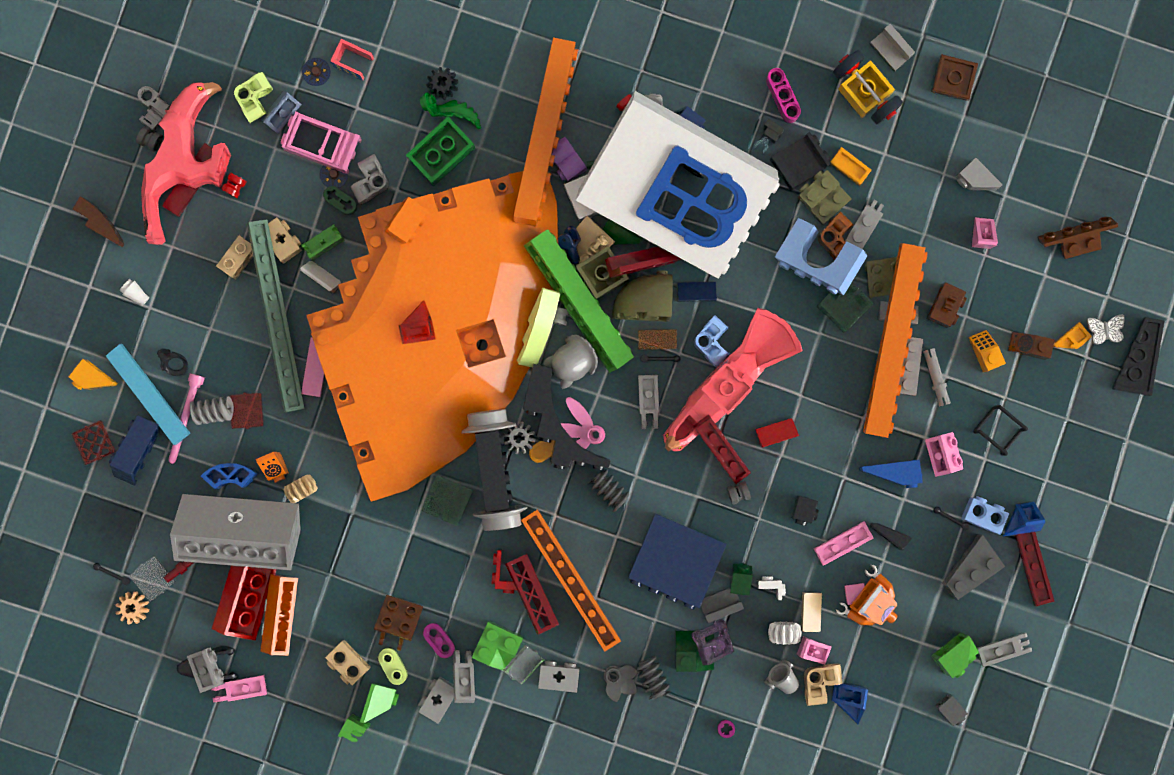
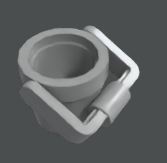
[764,660,799,694]

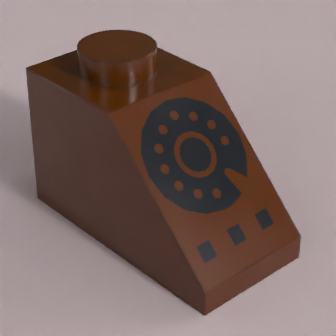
[1008,332,1055,360]

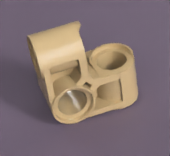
[804,664,843,706]

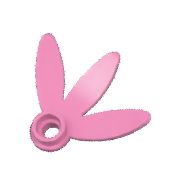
[561,397,605,449]

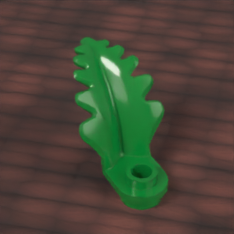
[420,92,481,130]

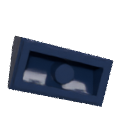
[677,282,717,302]

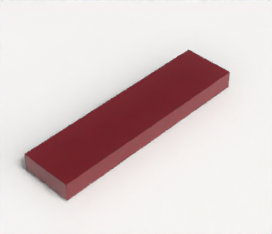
[162,143,212,217]
[693,414,751,484]
[1015,532,1055,606]

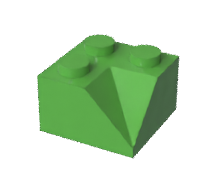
[472,620,524,672]
[931,633,979,679]

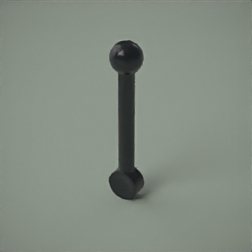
[641,355,681,363]
[933,506,970,530]
[93,563,131,585]

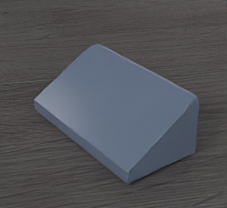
[261,91,302,134]

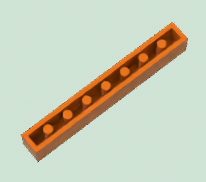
[521,509,621,652]

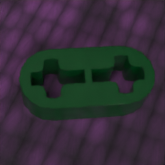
[323,186,357,215]

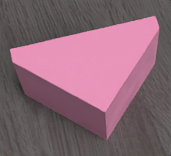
[972,217,998,249]
[797,636,831,665]

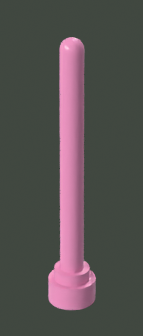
[168,373,205,464]

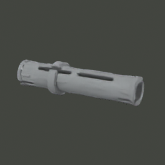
[923,348,951,407]

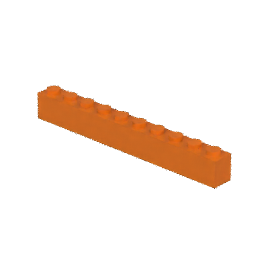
[514,37,578,226]
[863,243,927,438]

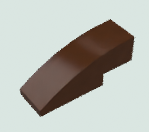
[73,196,124,247]

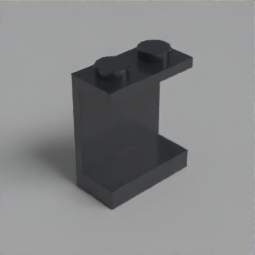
[770,132,831,191]

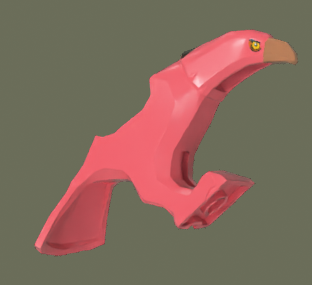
[141,82,231,245]
[663,308,802,452]

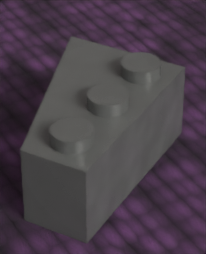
[942,534,1005,600]

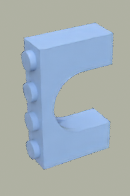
[775,218,867,295]

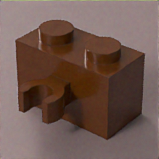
[926,282,967,328]

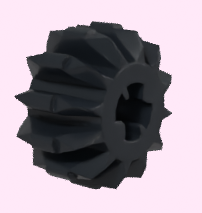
[426,67,459,100]

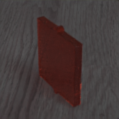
[229,392,264,429]

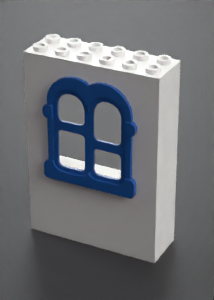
[576,91,780,279]

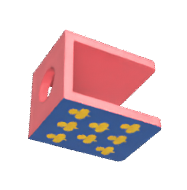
[330,39,374,81]

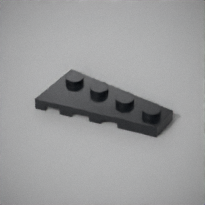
[1112,317,1165,396]

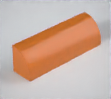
[261,574,298,656]

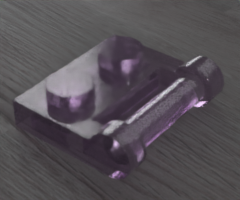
[692,619,734,665]

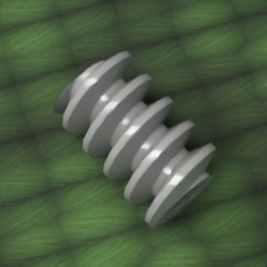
[190,396,234,425]

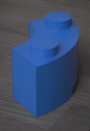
[201,463,259,489]

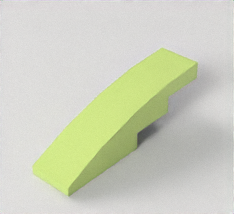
[517,288,560,367]

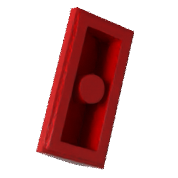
[755,418,799,448]

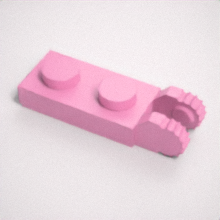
[211,675,267,702]

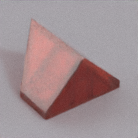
[399,300,436,344]

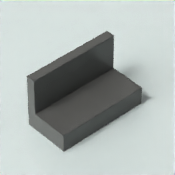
[701,588,744,623]

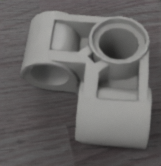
[350,154,389,204]

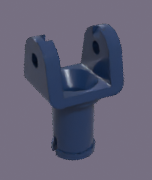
[558,226,581,264]

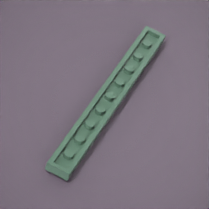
[247,219,304,412]

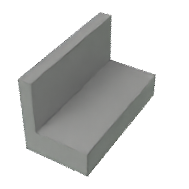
[870,24,915,71]

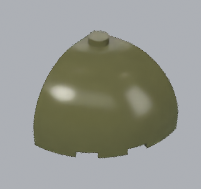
[612,271,673,322]

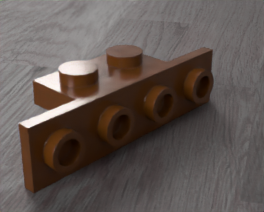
[1038,217,1118,259]

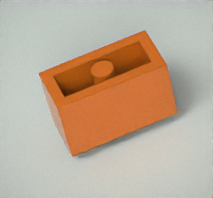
[384,197,428,244]

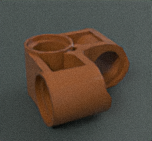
[818,211,854,260]

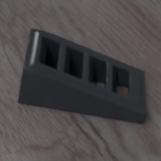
[870,523,912,550]

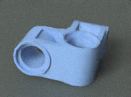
[694,315,730,367]

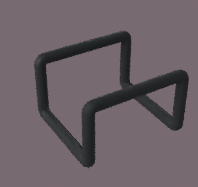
[973,405,1028,456]

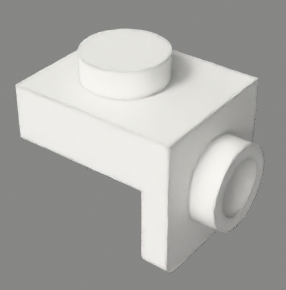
[757,576,785,600]

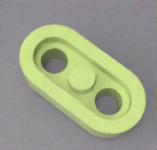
[378,648,408,685]

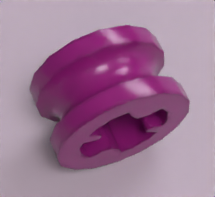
[717,720,735,738]

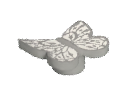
[1087,314,1125,345]

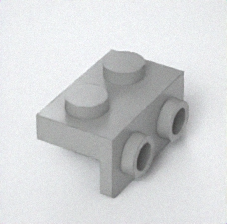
[187,647,224,693]

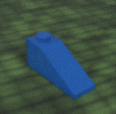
[859,460,923,488]

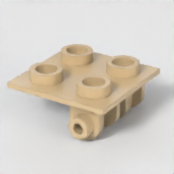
[576,216,615,264]

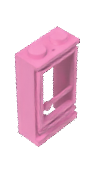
[281,111,362,174]

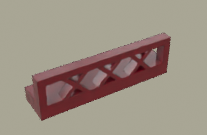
[605,246,682,278]
[505,554,559,635]

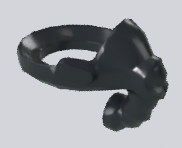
[157,348,188,376]

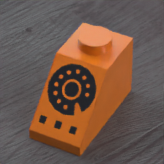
[256,452,289,483]

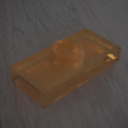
[638,329,677,350]

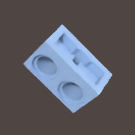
[961,496,1009,535]

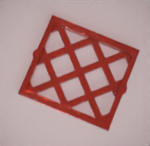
[71,420,115,465]

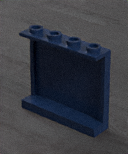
[628,514,727,610]

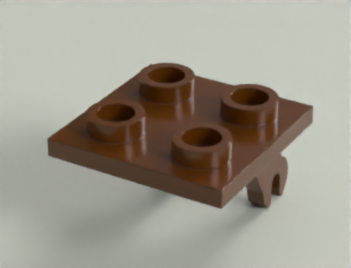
[374,595,423,651]

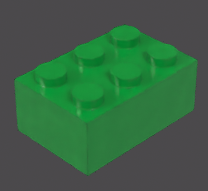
[406,117,475,187]

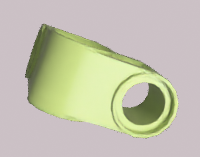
[234,72,273,123]

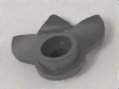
[604,665,638,702]

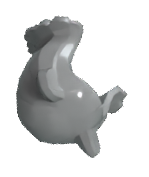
[543,335,598,389]

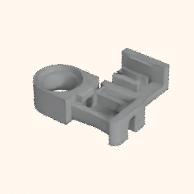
[138,86,169,132]

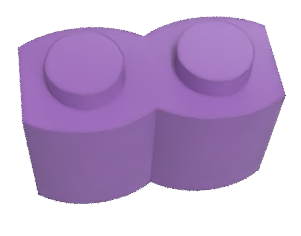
[552,137,587,182]

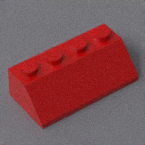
[212,565,277,640]

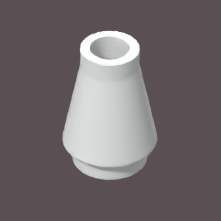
[120,279,149,306]

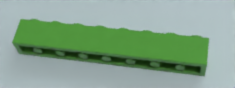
[524,229,634,373]

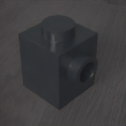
[791,496,819,526]

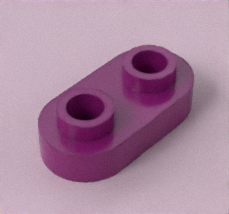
[423,623,455,658]

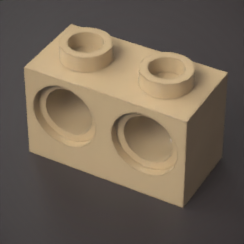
[216,235,253,280]
[325,640,371,685]

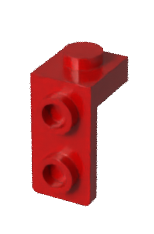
[492,549,517,594]

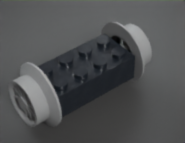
[462,409,527,531]

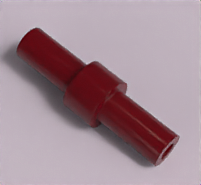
[163,561,195,583]

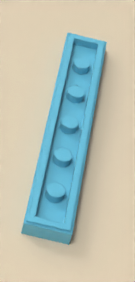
[106,344,190,445]

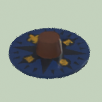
[302,58,331,86]
[320,165,348,188]

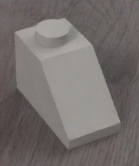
[956,158,1002,191]

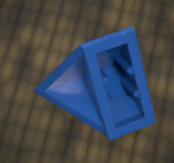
[1003,502,1045,537]
[832,683,868,724]

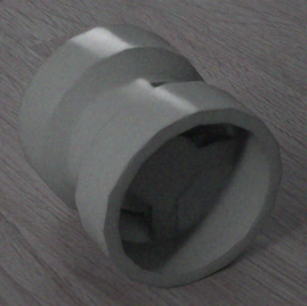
[136,126,163,152]
[727,481,751,505]

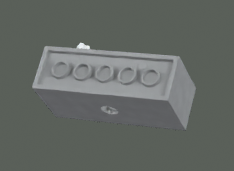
[170,494,301,570]

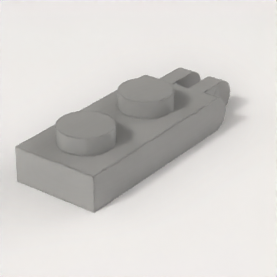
[845,199,884,249]

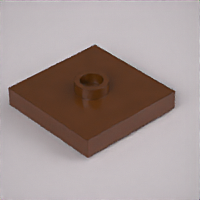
[931,54,978,101]

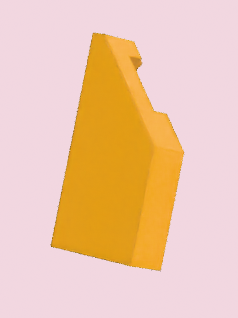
[1053,322,1092,349]

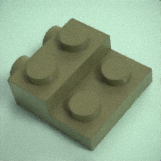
[797,170,852,225]

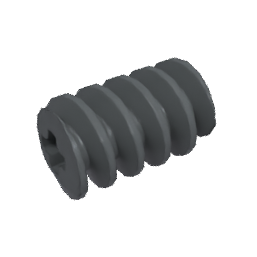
[588,469,629,512]
[636,655,672,700]

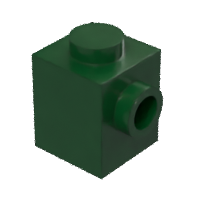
[730,563,753,595]

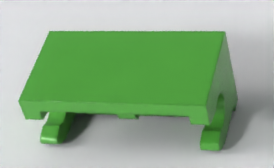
[301,224,345,261]
[338,713,371,742]

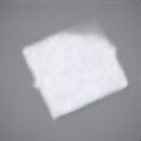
[129,556,175,602]
[503,645,545,684]

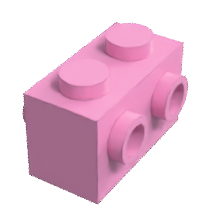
[925,432,963,477]

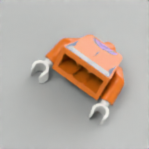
[836,565,898,626]

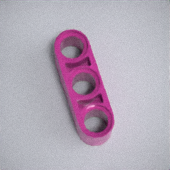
[766,68,801,123]

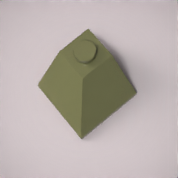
[576,246,629,299]

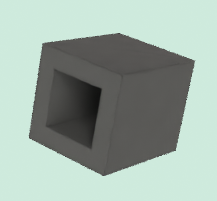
[935,694,968,726]

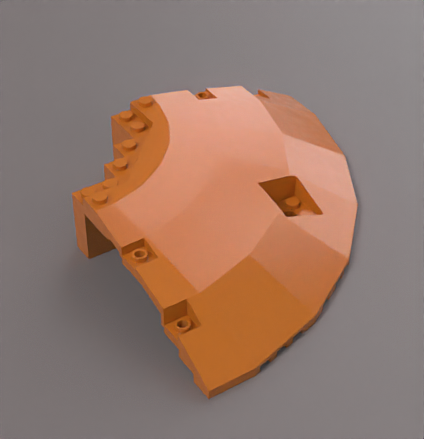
[306,171,558,502]

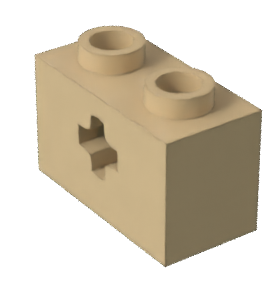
[268,218,302,264]

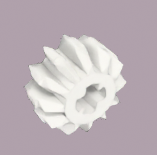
[768,621,802,645]

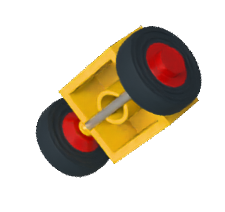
[833,50,903,125]

